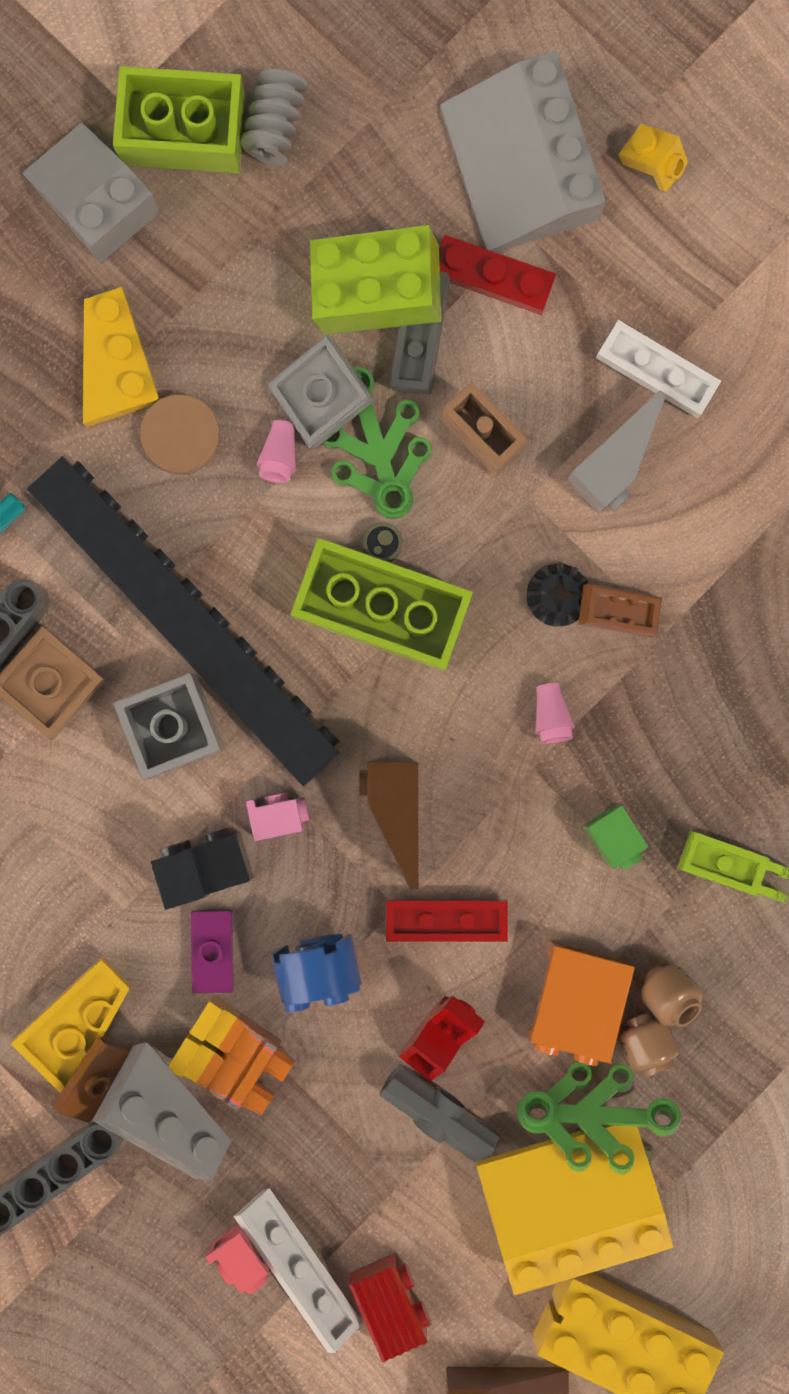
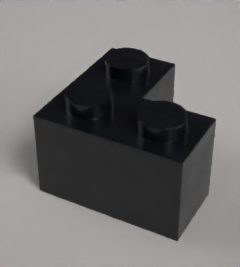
[150,828,254,910]

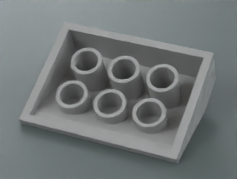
[440,50,606,252]

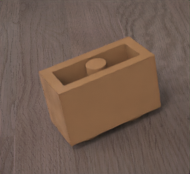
[440,381,528,477]

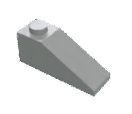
[567,390,666,514]

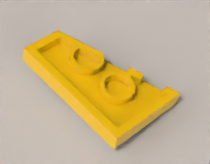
[83,287,160,428]
[11,956,131,1093]

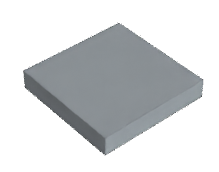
[267,334,375,449]

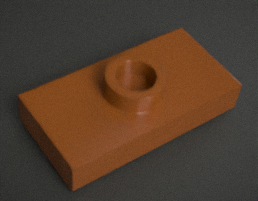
[578,584,662,637]
[53,1036,130,1123]

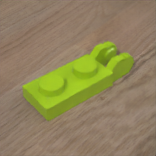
[677,831,789,903]

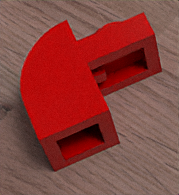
[398,995,485,1082]

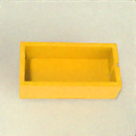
[533,1273,724,1394]

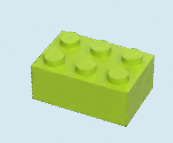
[113,66,246,174]
[310,225,442,335]

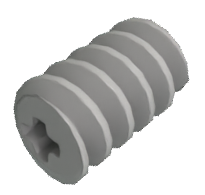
[240,69,308,166]

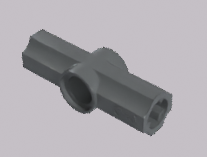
[380,1064,500,1162]

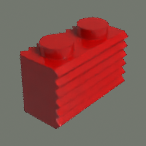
[349,1253,431,1362]

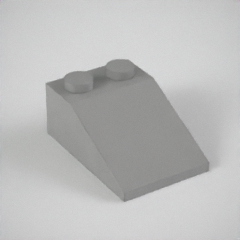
[22,122,160,263]

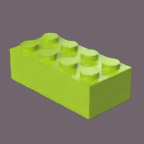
[290,538,473,672]

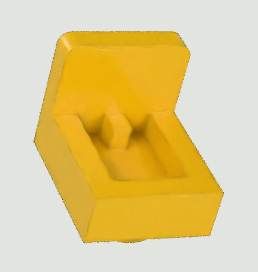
[618,123,688,192]

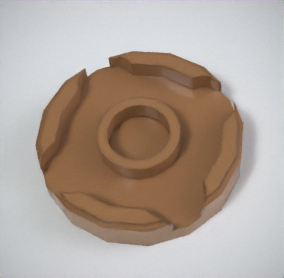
[140,394,221,475]

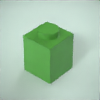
[582,804,648,870]

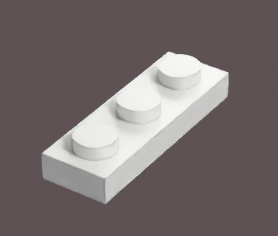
[596,320,721,419]

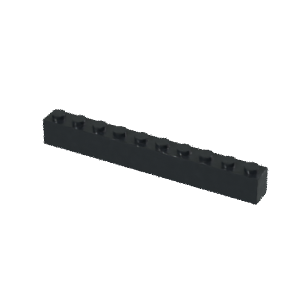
[27,456,340,786]

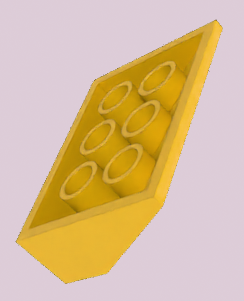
[475,1125,674,1296]

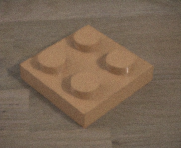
[0,626,106,740]

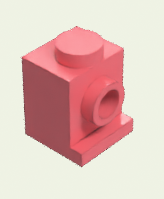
[205,1224,269,1294]

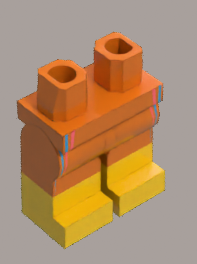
[168,995,295,1115]

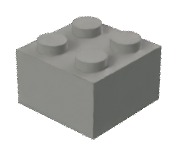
[113,673,226,780]

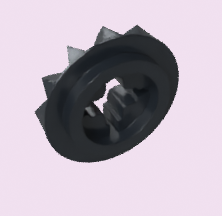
[526,562,588,627]

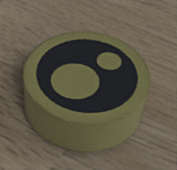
[363,522,403,563]

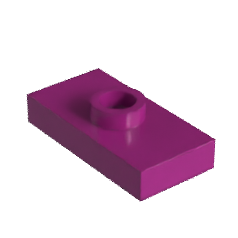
[191,910,234,993]

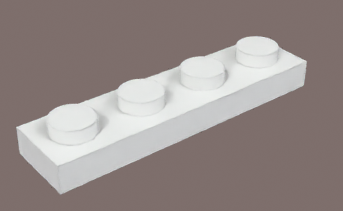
[233,1188,363,1353]

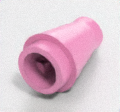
[256,420,296,483]
[535,683,575,744]

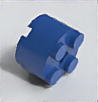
[271,934,362,1012]

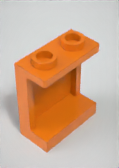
[527,941,635,1066]

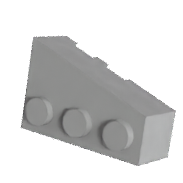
[92,1042,231,1180]

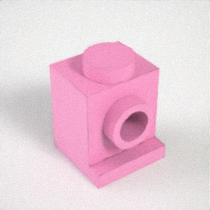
[246,792,310,841]

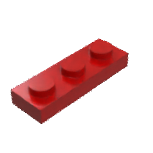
[439,234,556,315]
[386,899,508,942]

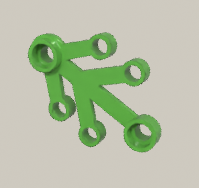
[322,367,432,519]
[517,1062,681,1174]

